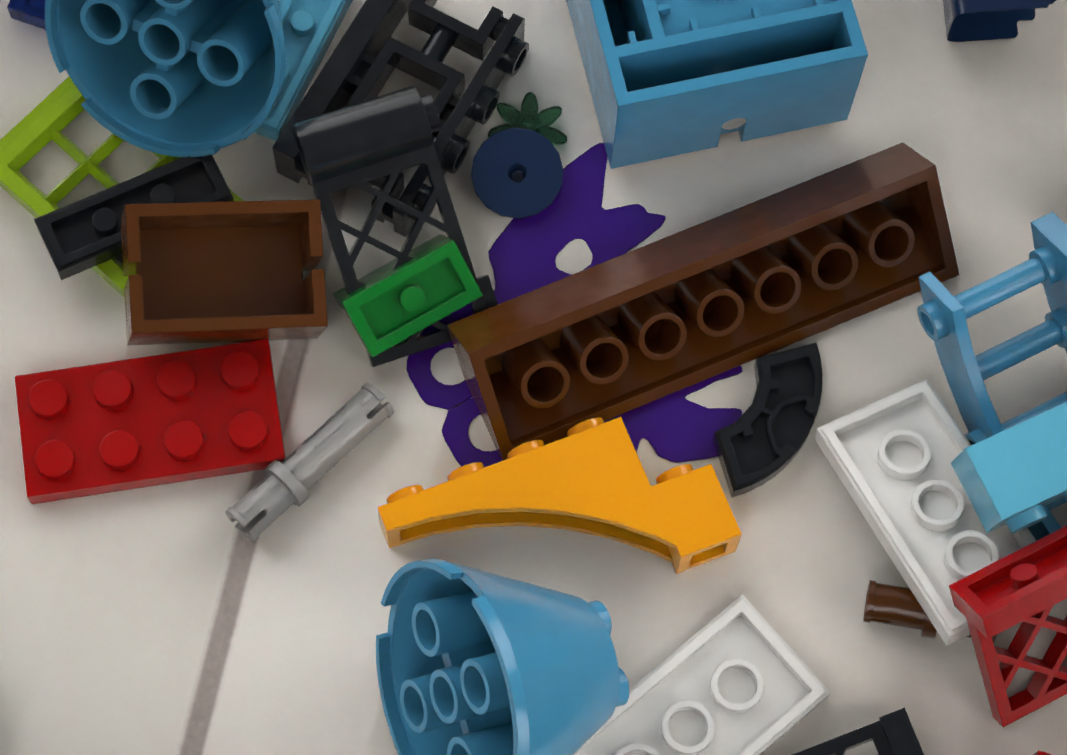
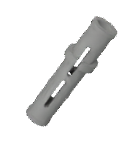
[225,383,394,542]

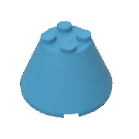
[45,0,286,157]
[376,558,630,755]

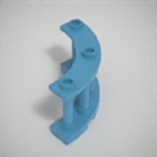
[917,212,1067,541]

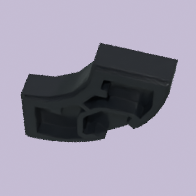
[713,343,822,498]

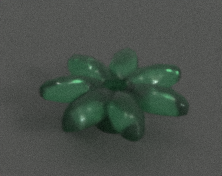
[488,92,567,146]

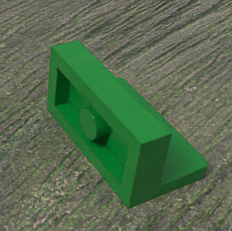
[333,234,483,358]

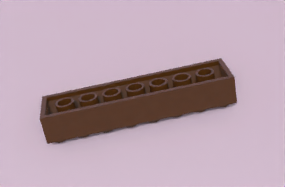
[447,142,959,461]

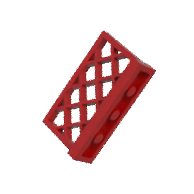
[949,525,1067,727]

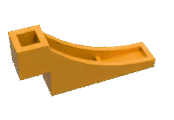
[377,417,742,574]

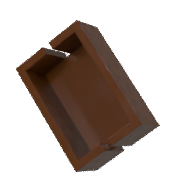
[121,199,328,345]

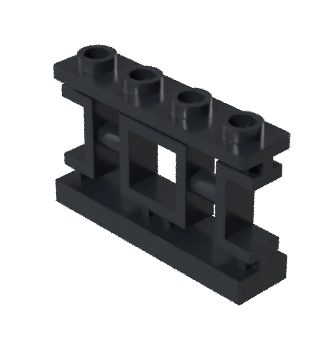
[272,0,529,237]

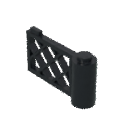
[292,86,498,367]

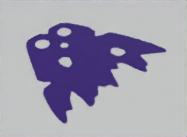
[406,143,743,467]

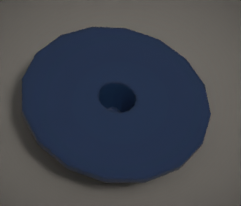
[471,127,563,219]

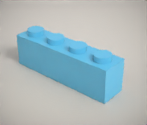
[951,402,1067,534]

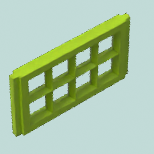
[0,76,243,298]

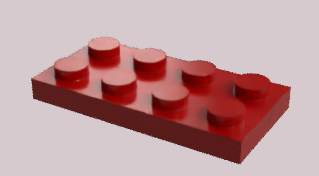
[15,339,286,504]

